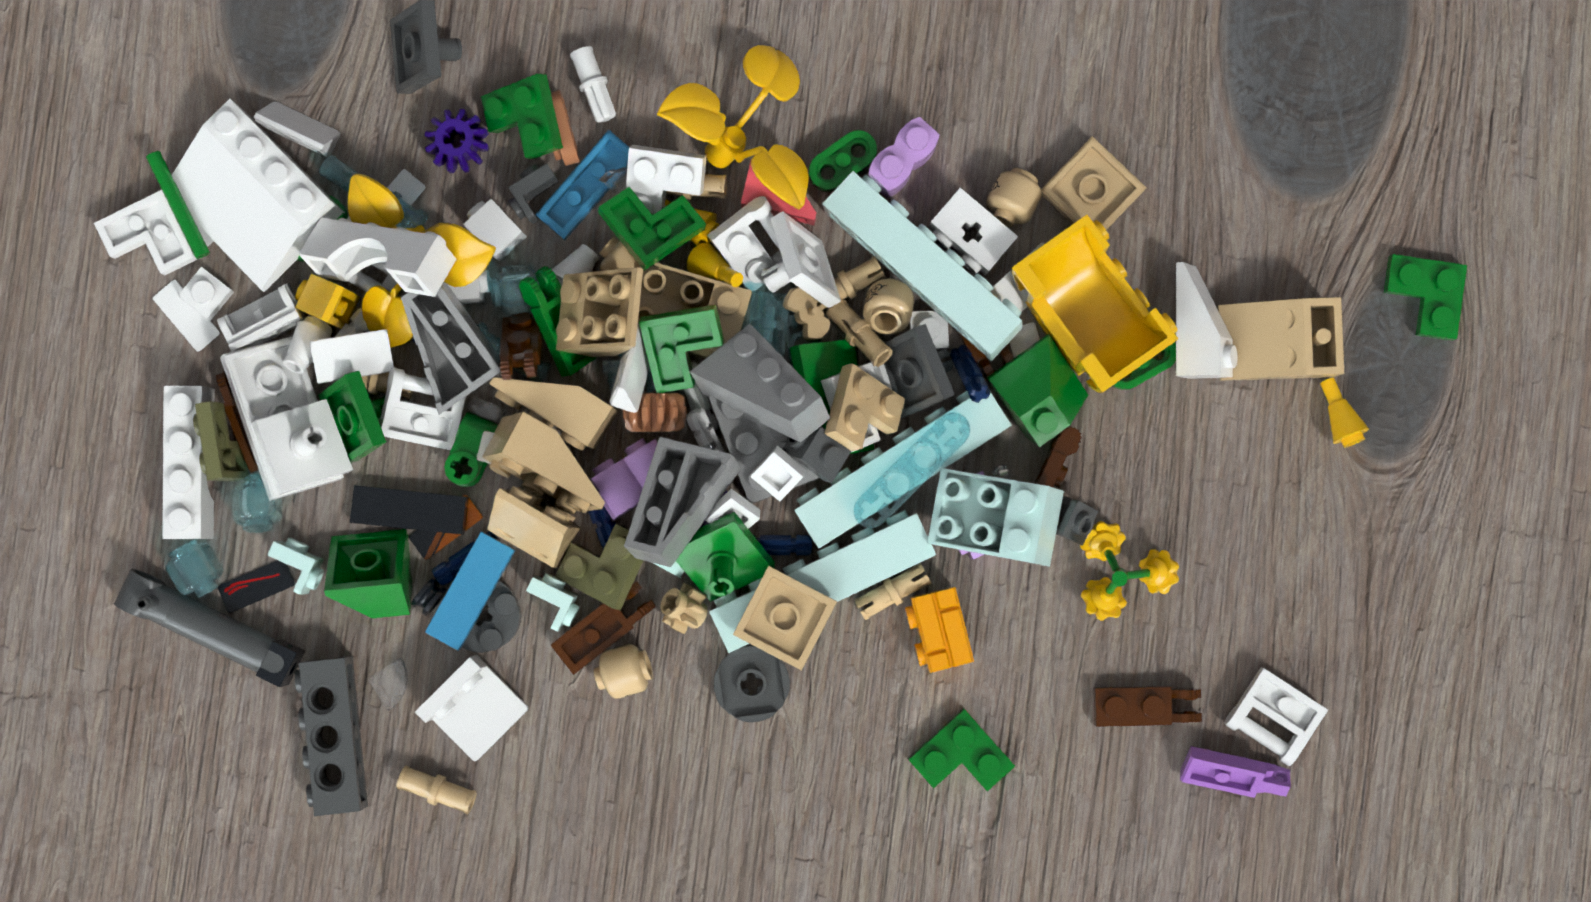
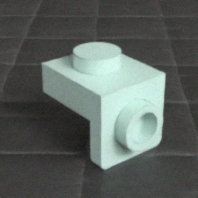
[268,537,324,595]
[526,573,580,632]

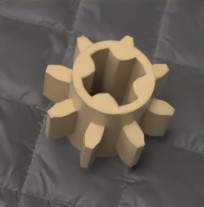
[660,583,708,634]

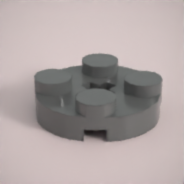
[462,580,522,653]
[714,645,790,722]

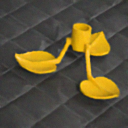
[657,45,809,210]
[348,173,496,348]

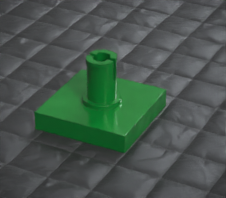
[318,371,386,463]
[676,511,775,602]

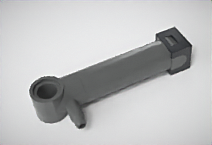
[114,569,305,687]

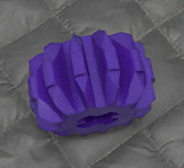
[424,109,489,173]

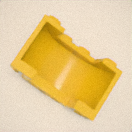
[1011,215,1178,393]

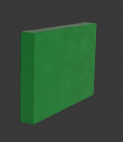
[790,340,874,454]

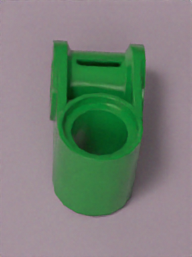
[444,412,499,488]

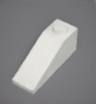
[1176,262,1238,379]

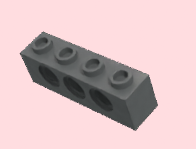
[295,656,368,816]

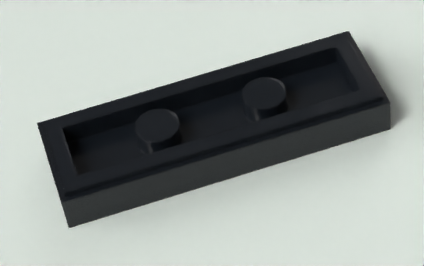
[350,485,469,535]

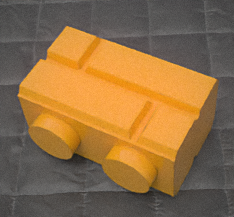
[905,586,974,673]

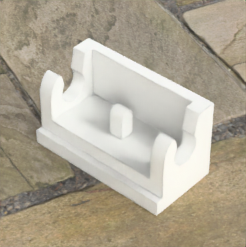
[217,283,306,352]

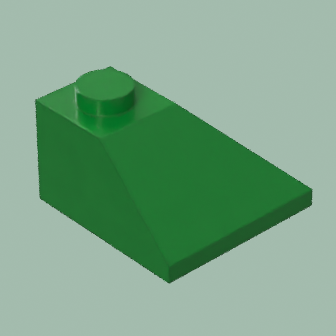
[987,334,1088,447]
[324,529,413,618]

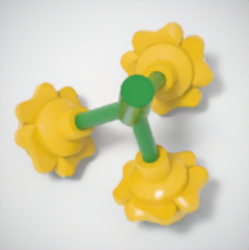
[1080,521,1179,621]

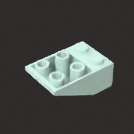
[927,468,1064,567]

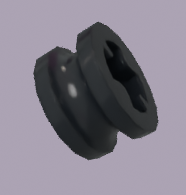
[411,578,448,616]

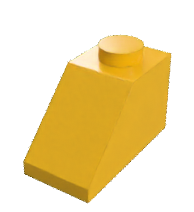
[295,273,360,329]

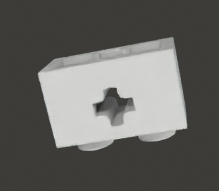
[928,188,1018,276]

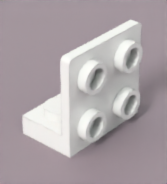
[415,655,528,761]

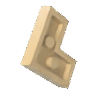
[825,363,905,451]

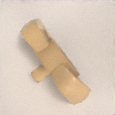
[783,287,830,341]

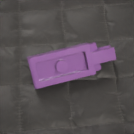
[1180,746,1291,798]

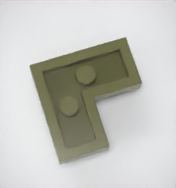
[193,401,249,481]
[555,524,643,610]

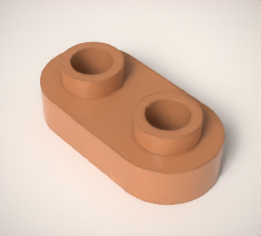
[551,90,580,166]

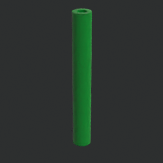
[146,151,210,259]

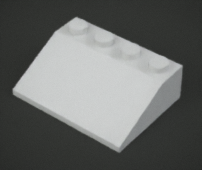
[172,99,345,292]

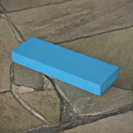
[535,130,629,240]
[425,532,516,651]

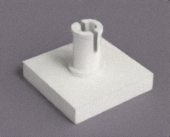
[762,211,841,308]
[252,399,353,495]

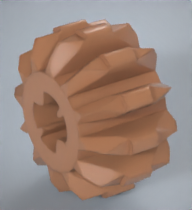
[623,393,687,432]

